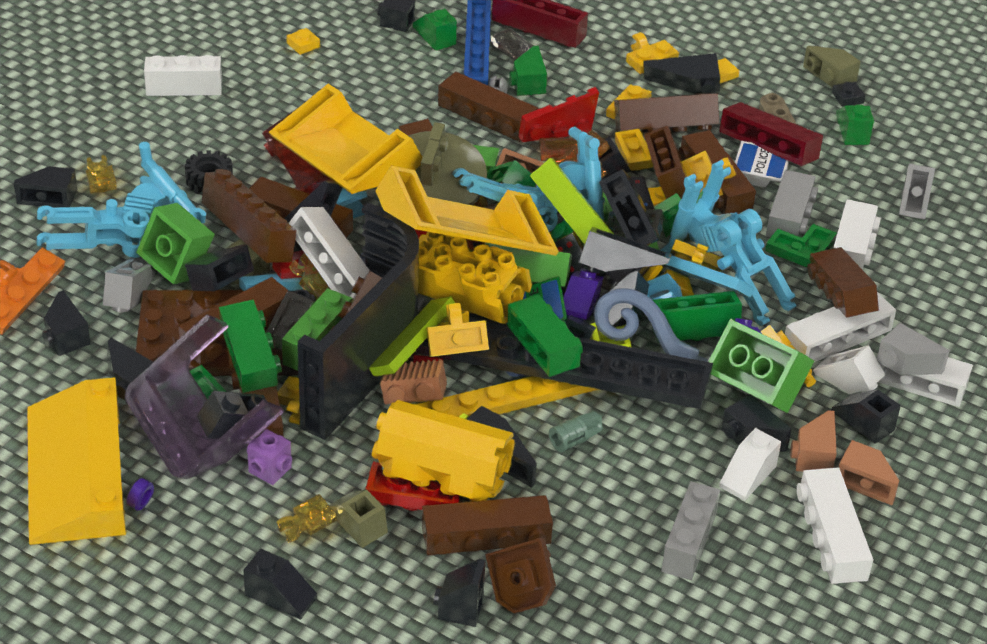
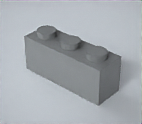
[766,170,818,238]
[661,481,720,581]

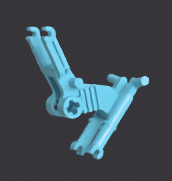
[452,127,605,231]
[37,142,206,258]
[661,160,796,326]

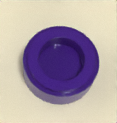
[126,478,154,511]

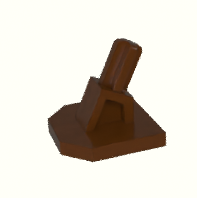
[485,538,556,613]

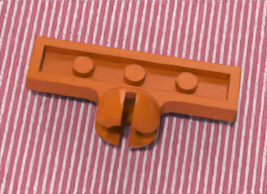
[0,247,66,335]

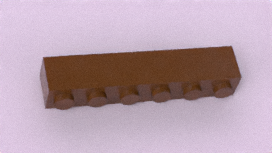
[201,169,297,263]

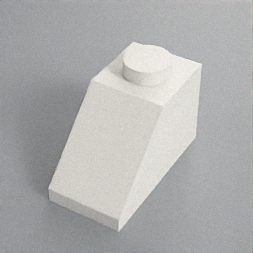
[813,345,886,394]
[719,428,781,501]

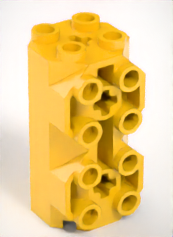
[418,232,532,324]
[372,400,515,502]

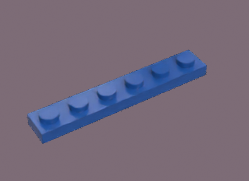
[464,0,491,85]

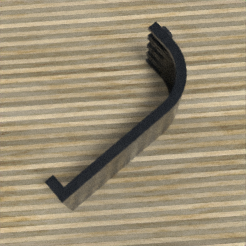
[297,202,419,440]

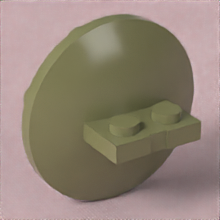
[409,122,487,206]

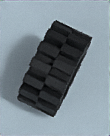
[185,150,233,194]

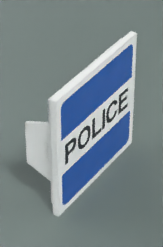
[735,141,789,187]

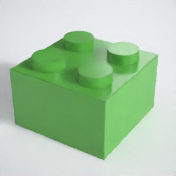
[136,203,215,284]

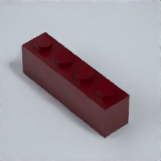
[491,0,588,48]
[719,102,823,166]

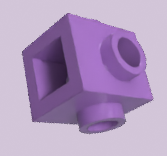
[247,429,292,485]

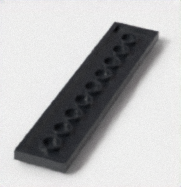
[416,316,713,409]

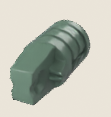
[549,411,603,453]

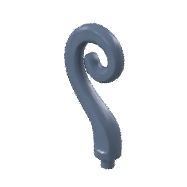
[594,288,708,362]

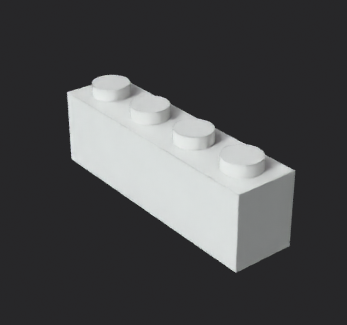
[289,207,370,299]
[785,292,896,362]
[797,468,873,584]

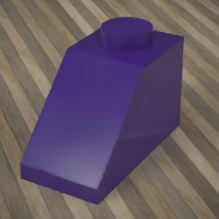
[564,268,603,319]

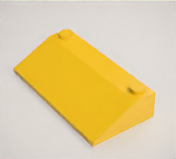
[269,84,423,194]
[375,166,559,256]
[27,377,126,545]

